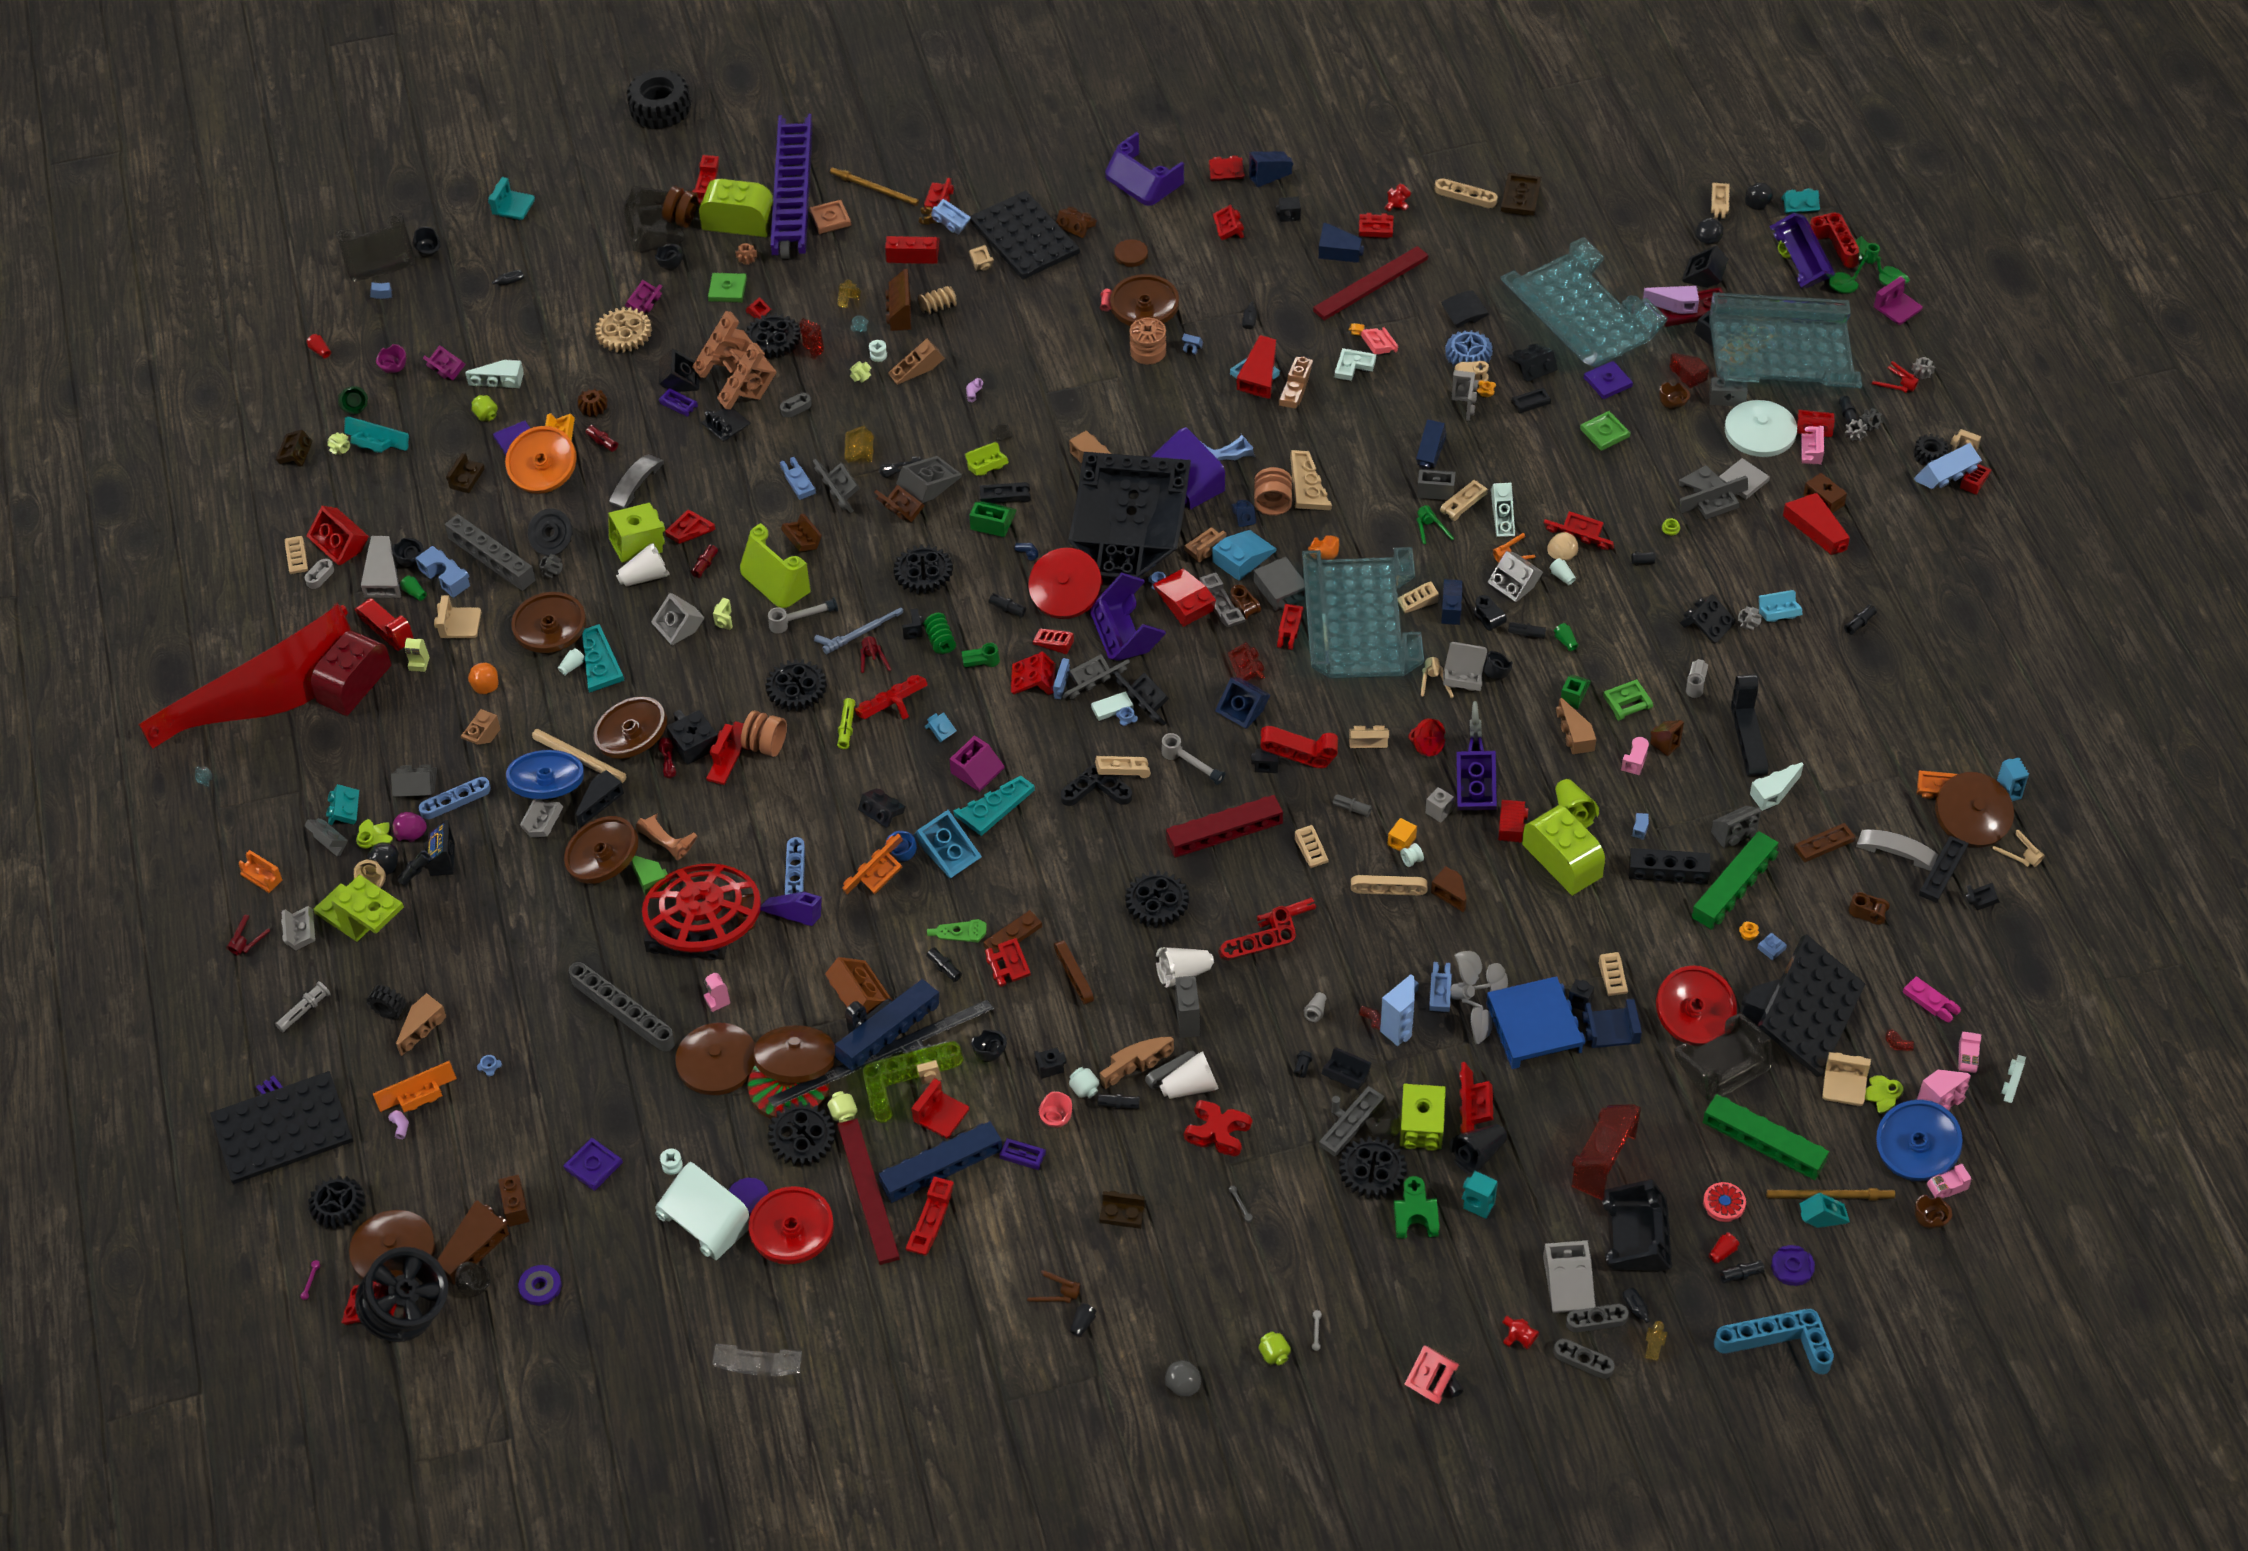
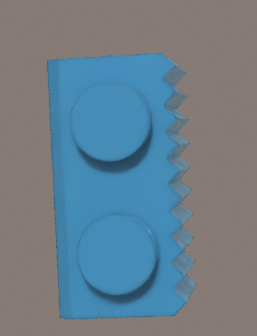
[1997,758,2029,801]

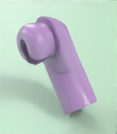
[966,378,983,402]
[389,1110,409,1139]

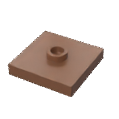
[809,200,851,234]

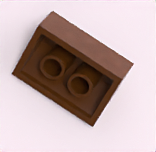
[886,269,911,331]

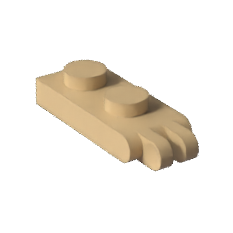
[1711,183,1730,219]

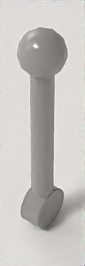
[1312,1310,1321,1351]

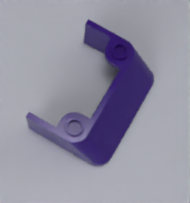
[1105,132,1184,206]
[1769,213,1835,288]
[1091,573,1166,661]

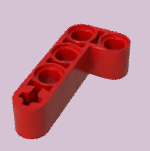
[1810,213,1859,268]
[355,598,414,651]
[1260,726,1338,768]
[1218,906,1296,961]

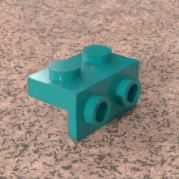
[1782,189,1820,214]
[326,784,359,825]

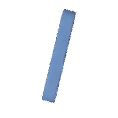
[419,777,491,819]
[785,837,805,895]

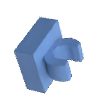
[1182,334,1203,355]
[1757,933,1787,960]

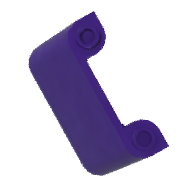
[1151,427,1225,509]

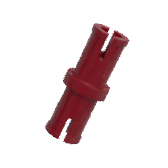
[586,425,618,452]
[691,545,718,578]

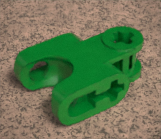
[1394,1176,1439,1239]

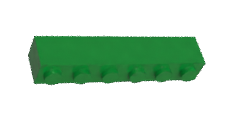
[1692,831,1779,930]
[1703,1094,1829,1180]

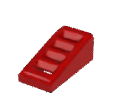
[1960,464,1992,495]
[1033,629,1074,654]

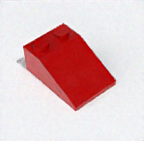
[1153,568,1216,627]

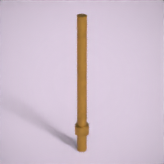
[830,167,919,206]
[1766,1188,1895,1201]

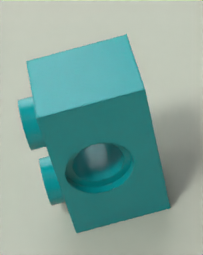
[1462,1171,1498,1219]

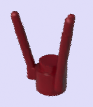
[860,636,892,673]
[226,915,270,955]

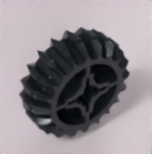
[308,1175,366,1230]

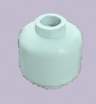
[1069,1067,1099,1098]

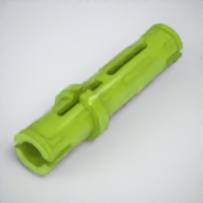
[837,698,855,749]

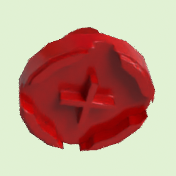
[1408,718,1446,757]

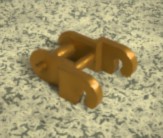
[919,207,938,225]

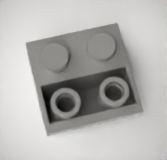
[1488,551,1543,602]

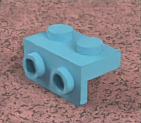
[1759,590,1802,622]

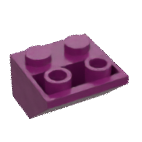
[949,735,1005,792]

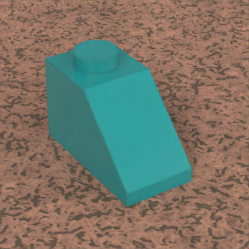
[1799,1192,1850,1228]

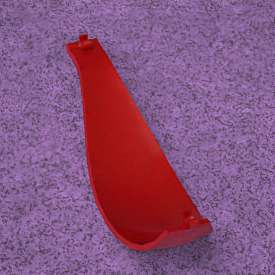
[138,603,352,749]

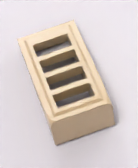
[285,536,308,574]
[1397,582,1439,614]
[1295,825,1328,868]
[1599,952,1628,996]

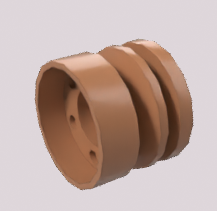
[1129,317,1166,364]
[1254,467,1292,515]
[741,710,787,757]

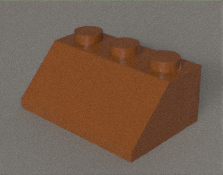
[825,957,893,1015]

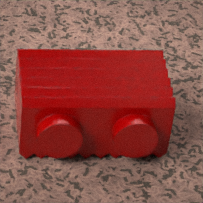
[1498,799,1528,843]

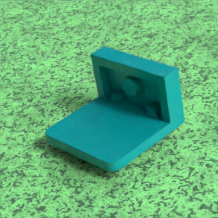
[488,177,535,220]

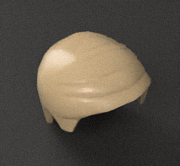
[1547,532,1578,562]
[354,859,386,888]

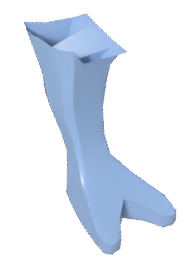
[1201,434,1256,460]

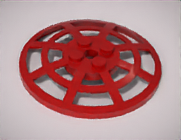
[642,863,761,952]

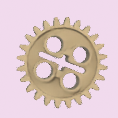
[595,307,652,353]

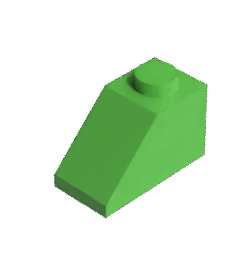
[631,856,668,896]

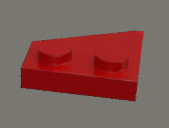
[665,509,715,544]

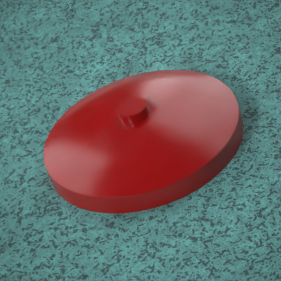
[1028,548,1102,619]
[1656,966,1737,1046]
[749,1186,834,1264]

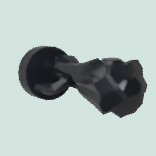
[879,456,921,478]

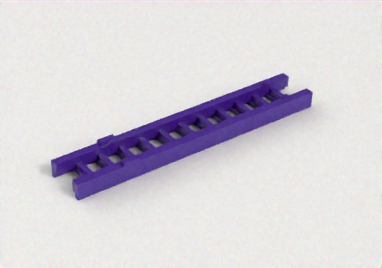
[771,114,812,255]

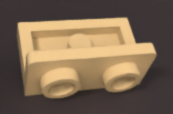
[1349,725,1389,748]

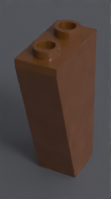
[437,1200,509,1285]

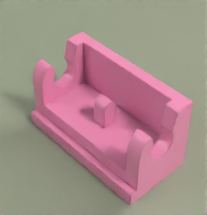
[1801,426,1824,464]

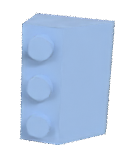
[1914,443,1982,489]
[1380,974,1414,1046]

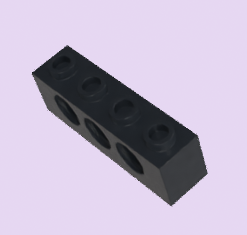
[1629,848,1710,884]
[644,922,728,960]

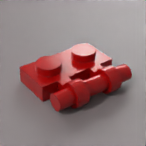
[1359,213,1393,238]
[985,938,1031,987]

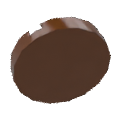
[1114,239,1148,267]

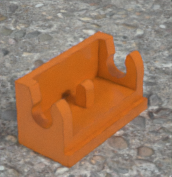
[239,850,282,893]

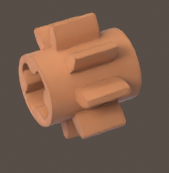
[735,243,757,265]

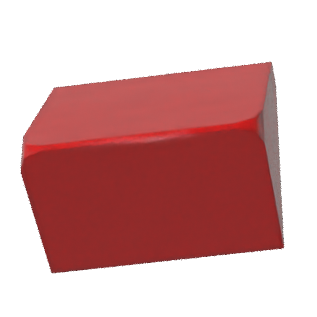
[745,297,771,319]

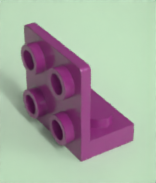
[1874,276,1923,325]

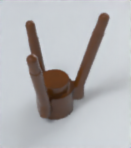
[1027,1270,1081,1303]

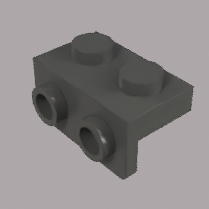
[304,818,348,856]

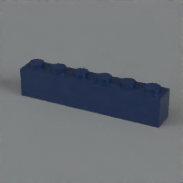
[835,979,939,1071]
[879,1121,1002,1203]

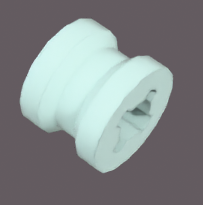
[869,340,887,362]
[1400,843,1424,867]
[660,1149,683,1175]

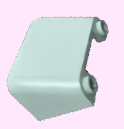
[655,1162,750,1261]

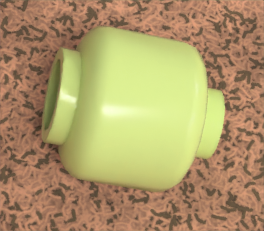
[827,1091,857,1123]

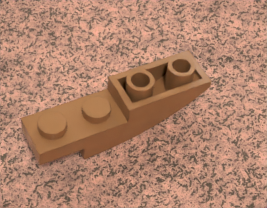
[1279,357,1313,408]
[1100,1037,1174,1089]

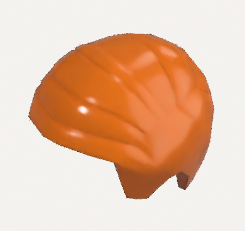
[1308,535,1339,561]
[468,663,499,694]

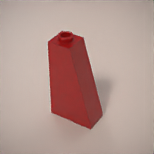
[1237,335,1276,399]
[1783,493,1850,555]

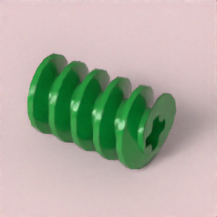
[924,612,956,654]

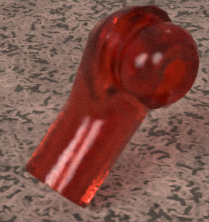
[1359,1006,1381,1029]
[1885,1029,1914,1051]

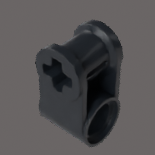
[1474,595,1507,631]

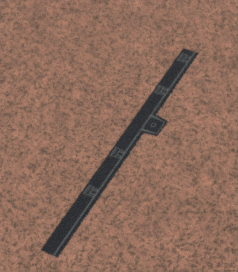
[768,1000,994,1107]

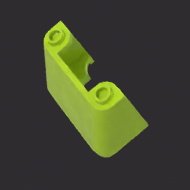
[740,523,811,608]

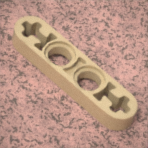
[1435,179,1497,208]
[1351,875,1428,895]

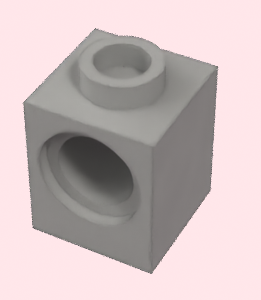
[1425,787,1454,823]

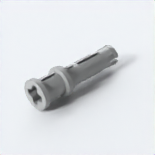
[275,981,330,1033]

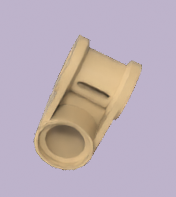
[1454,361,1489,384]

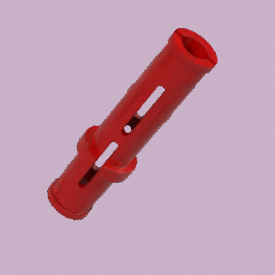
[1257,897,1316,928]

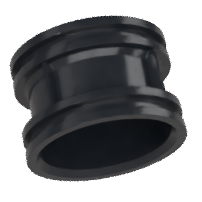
[355,1247,448,1342]

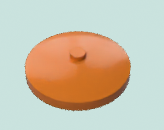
[506,426,577,494]

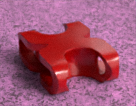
[1183,1100,1253,1156]

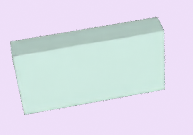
[1091,691,1133,721]

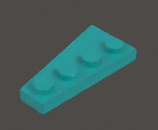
[582,624,624,693]
[953,776,1035,836]

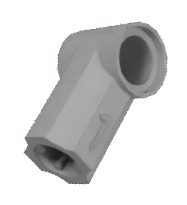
[1686,659,1708,698]

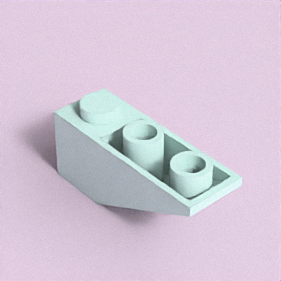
[466,360,524,388]
[1491,483,1515,537]
[1750,762,1803,811]

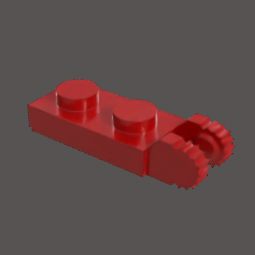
[1277,604,1304,650]

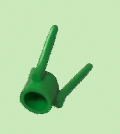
[1416,505,1454,545]

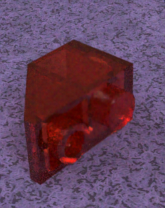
[1669,353,1709,388]

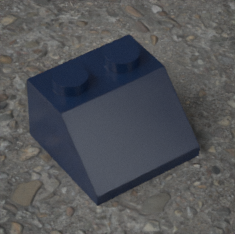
[1215,677,1270,729]

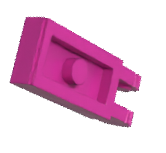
[1903,976,1961,1023]

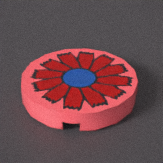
[1703,1182,1746,1222]

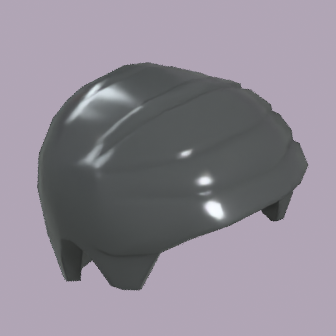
[1165,1360,1201,1397]

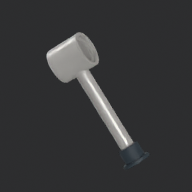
[768,597,838,633]
[1161,733,1225,785]

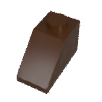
[1650,720,1684,756]
[1431,866,1467,912]

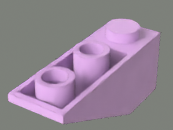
[1643,286,1699,314]

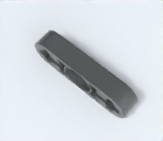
[1145,1051,1196,1090]
[1566,1304,1629,1333]
[1554,1339,1614,1379]

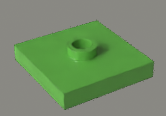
[708,273,747,302]
[1580,411,1630,451]

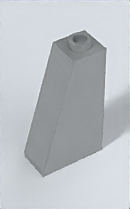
[361,536,401,598]

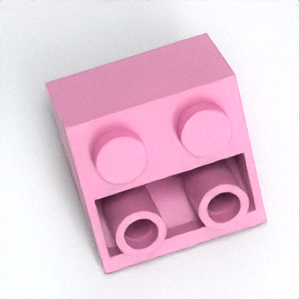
[1917,1070,1971,1110]

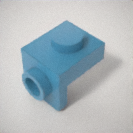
[924,712,957,742]

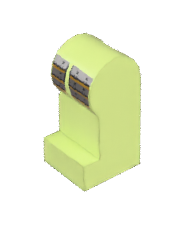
[405,638,430,672]

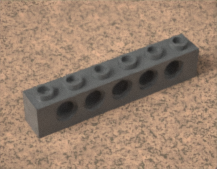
[445,514,536,591]

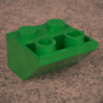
[969,501,1016,537]

